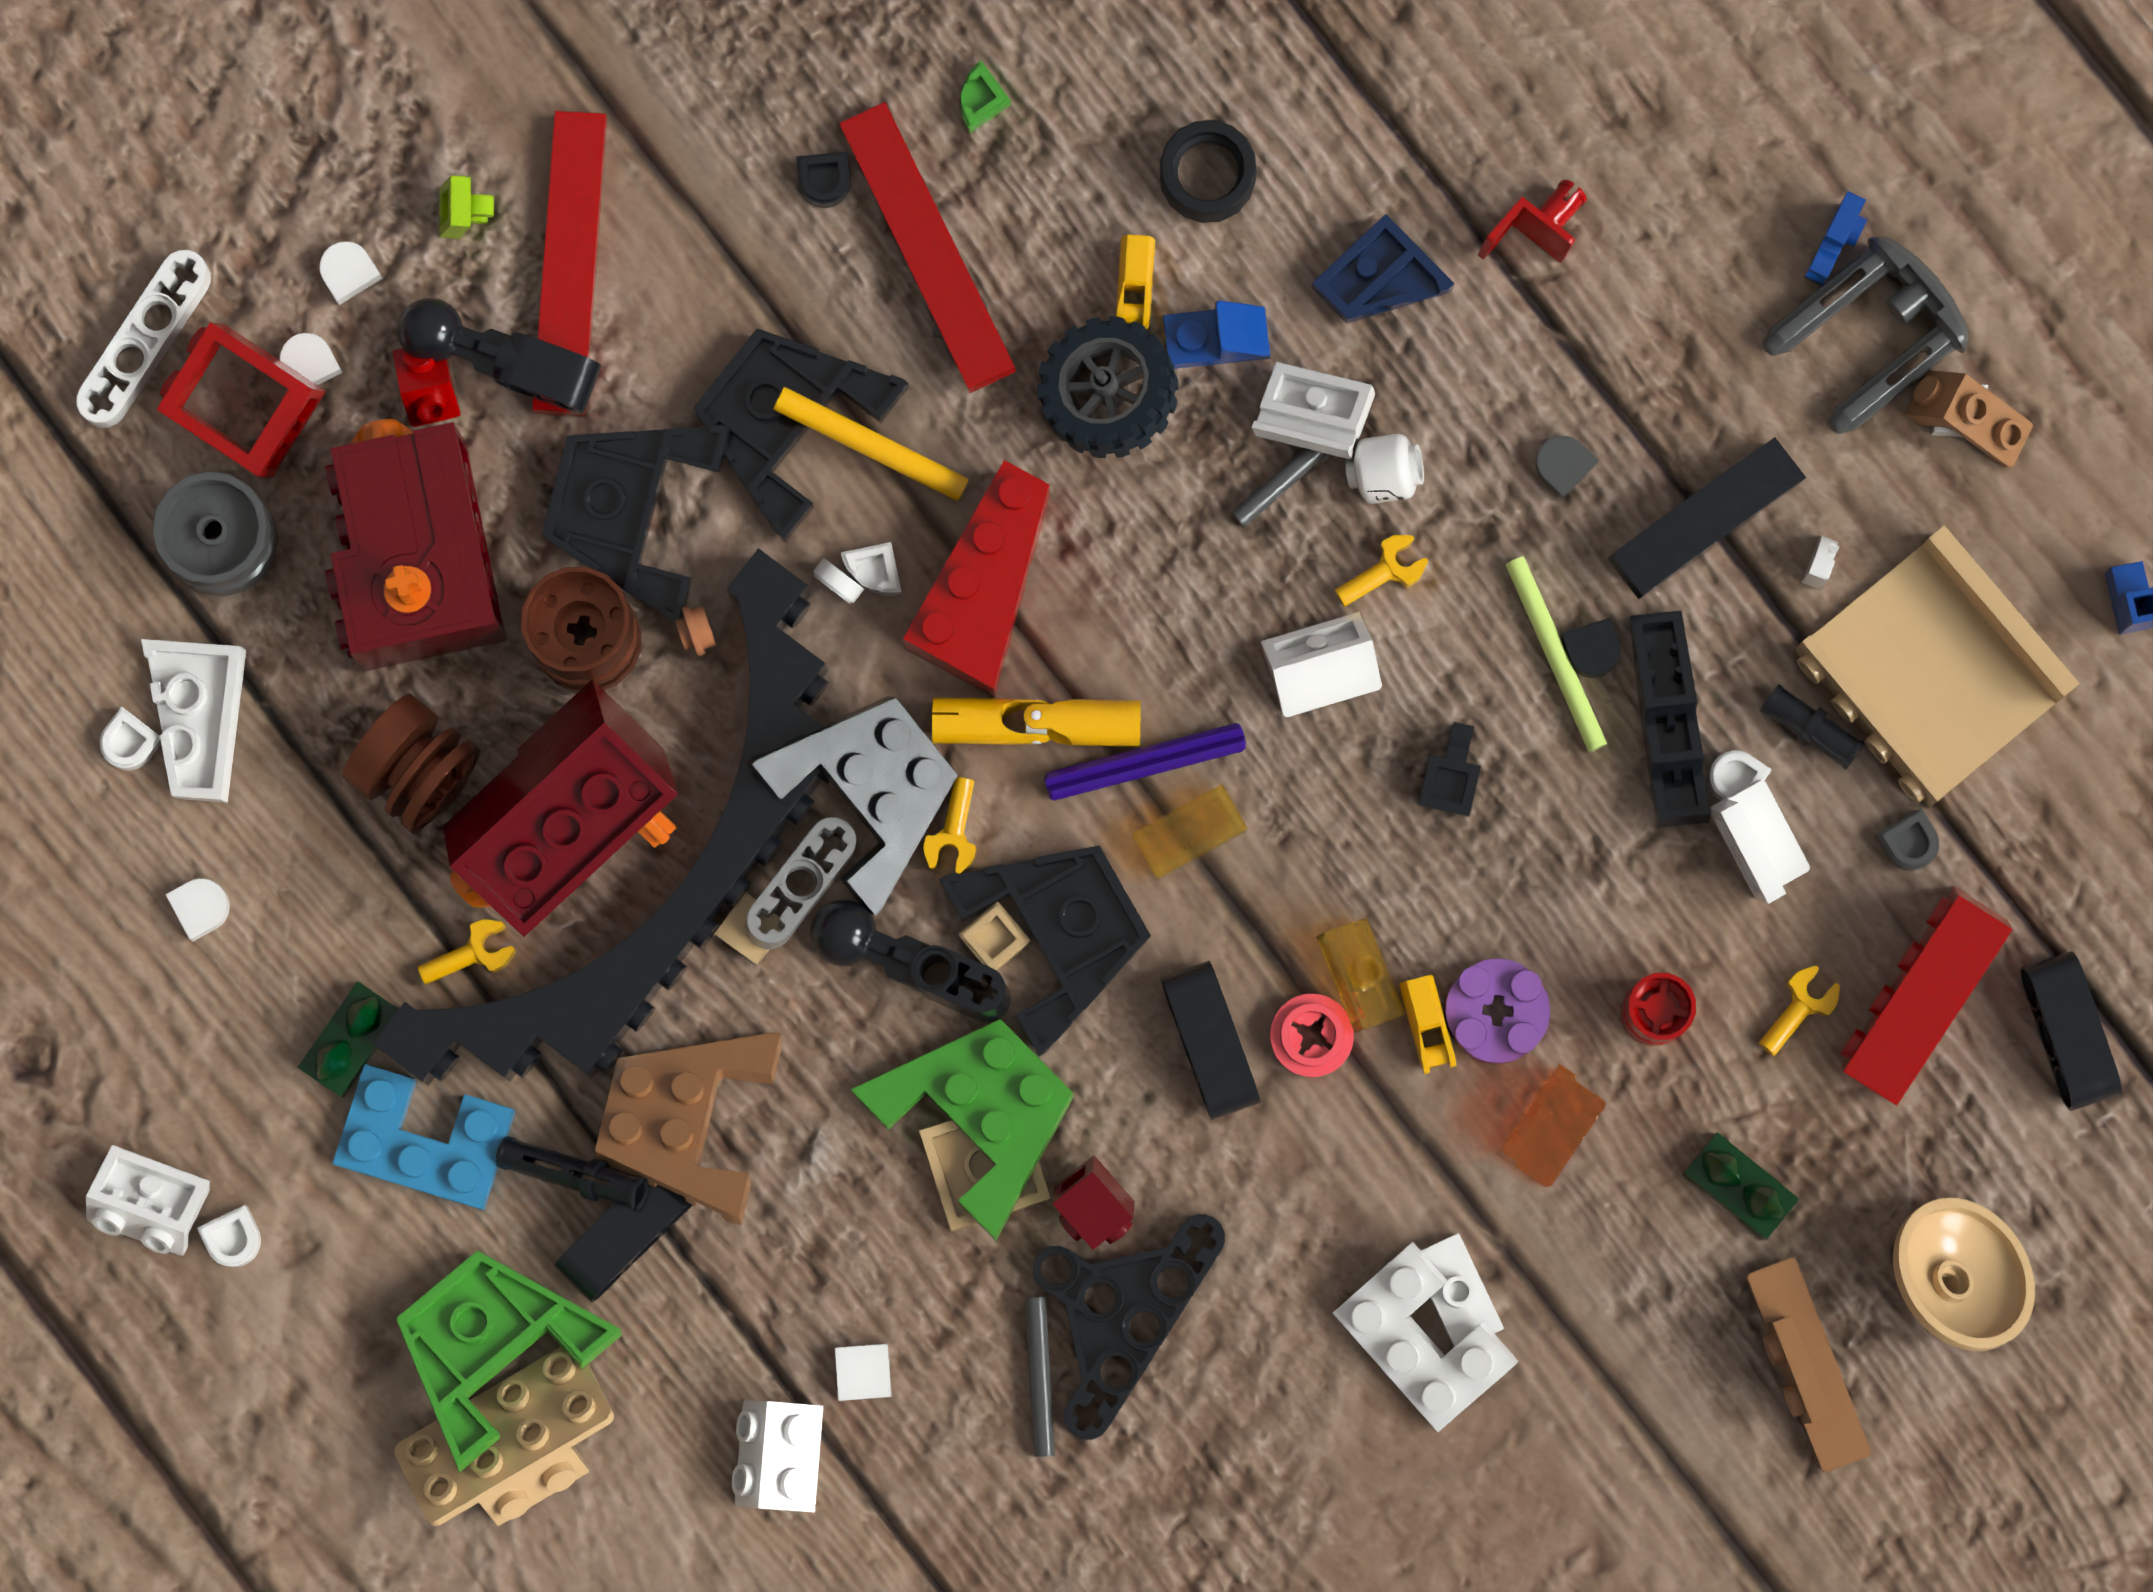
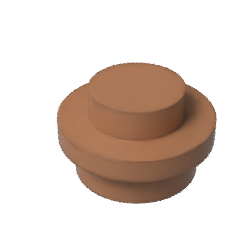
[675,605,716,656]

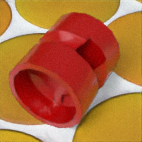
[1621,973,1696,1046]

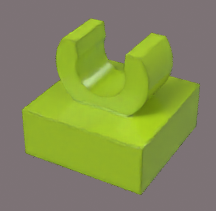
[439,175,494,239]

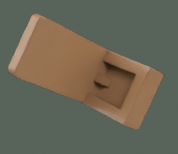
[1905,370,2033,467]

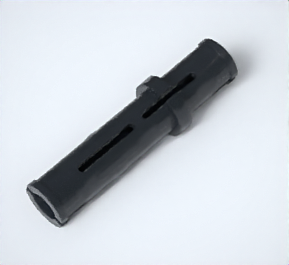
[496,1136,649,1210]

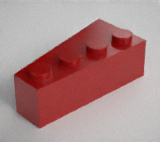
[903,460,1050,698]
[1839,886,2013,1106]

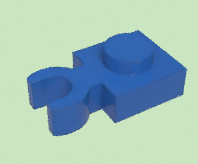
[1805,191,1867,286]

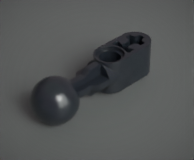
[397,298,602,414]
[810,900,1011,1022]

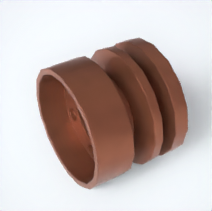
[521,567,642,693]
[341,693,481,834]

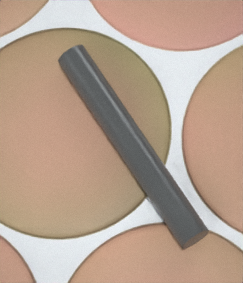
[1230,448,1327,528]
[1025,1297,1055,1457]

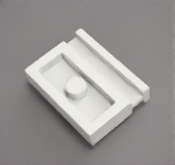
[1252,362,1375,460]

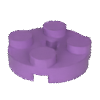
[1444,959,1550,1064]

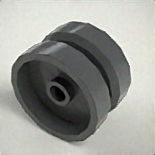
[152,471,279,597]

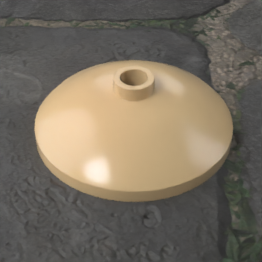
[1893,1198,2035,1351]

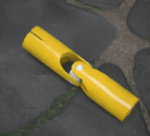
[932,697,1141,747]

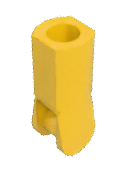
[1116,234,1156,330]
[1399,975,1456,1075]

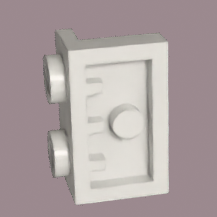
[86,1145,210,1256]

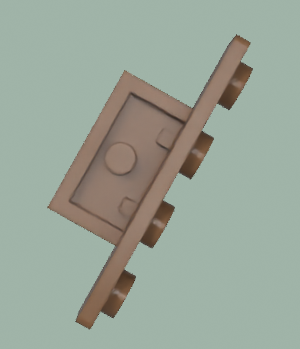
[1746,1258,1871,1472]

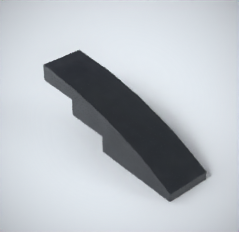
[1607,437,1807,600]
[1629,611,1710,828]

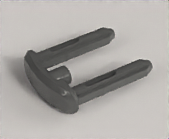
[1763,237,1969,434]

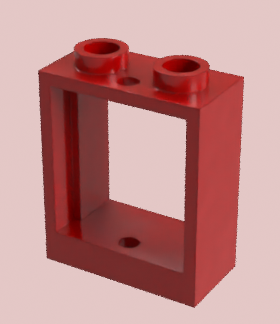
[156,322,326,478]

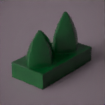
[297,981,399,1098]
[1682,1132,1799,1240]

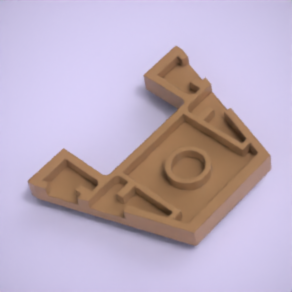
[595,1032,783,1225]

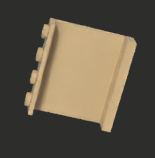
[1795,525,2080,808]

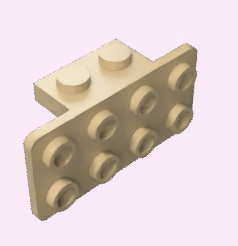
[394,1347,614,1526]

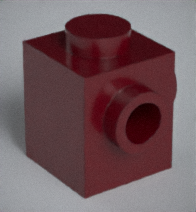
[1052,1155,1135,1250]

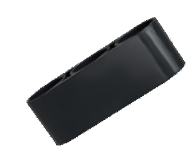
[2020,951,2122,1111]
[1160,960,1261,1120]
[554,1185,693,1303]

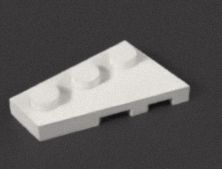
[141,639,246,803]

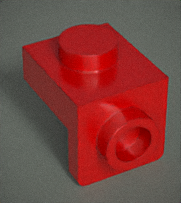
[392,348,461,427]

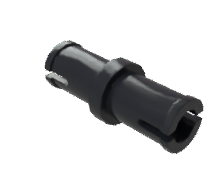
[1760,684,1865,770]

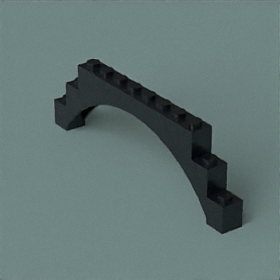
[372,548,831,1086]

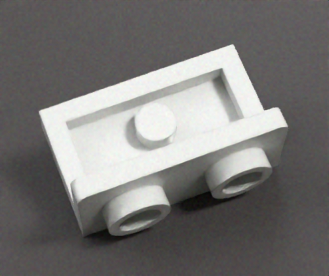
[732,1400,823,1512]

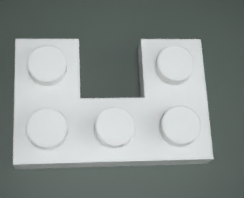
[1333,1242,1518,1432]

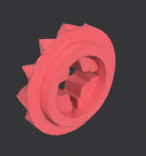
[1270,994,1354,1078]

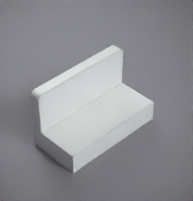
[1261,612,1382,717]
[1709,780,1810,904]

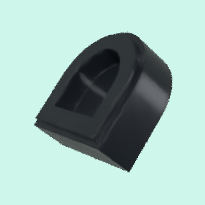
[796,152,850,208]
[1560,617,1620,678]

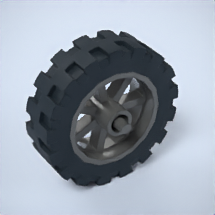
[1037,316,1179,458]

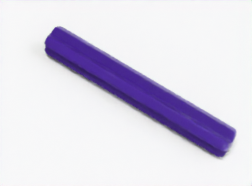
[1044,723,1246,801]

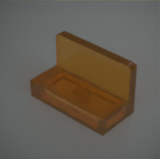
[1496,1064,1606,1188]

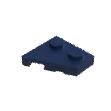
[1311,214,1455,324]

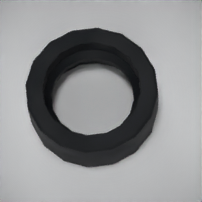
[1159,120,1257,223]

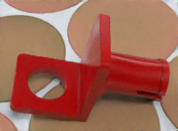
[1478,180,1587,263]

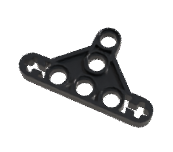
[1033,1214,1225,1440]

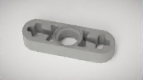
[746,817,856,949]

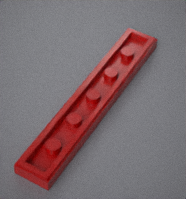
[839,102,1016,393]
[532,111,607,417]

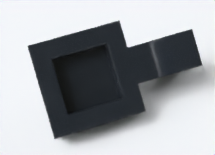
[1418,722,1481,817]

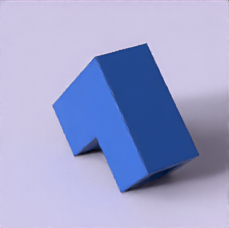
[2105,561,2153,635]

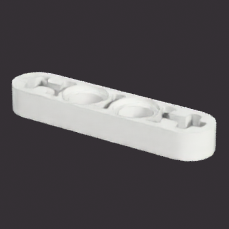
[77,250,211,428]

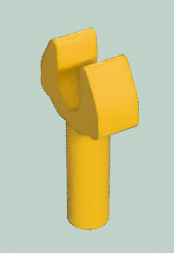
[1334,535,1428,607]
[923,777,976,874]
[417,919,516,985]
[1758,966,1840,1056]

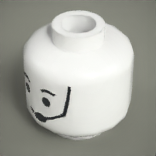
[1346,434,1424,504]

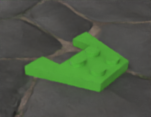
[851,1019,1074,1242]
[396,1250,622,1473]

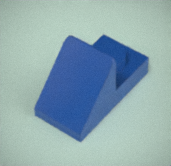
[1163,301,1270,369]

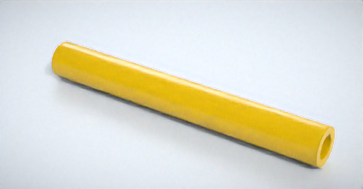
[773,386,969,501]

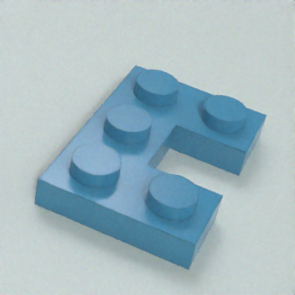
[332,1064,516,1211]

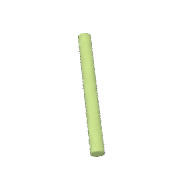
[1505,556,1607,752]

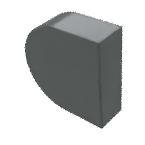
[1535,436,1599,500]
[1875,808,1939,871]

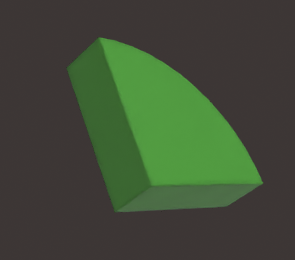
[960,60,1011,134]

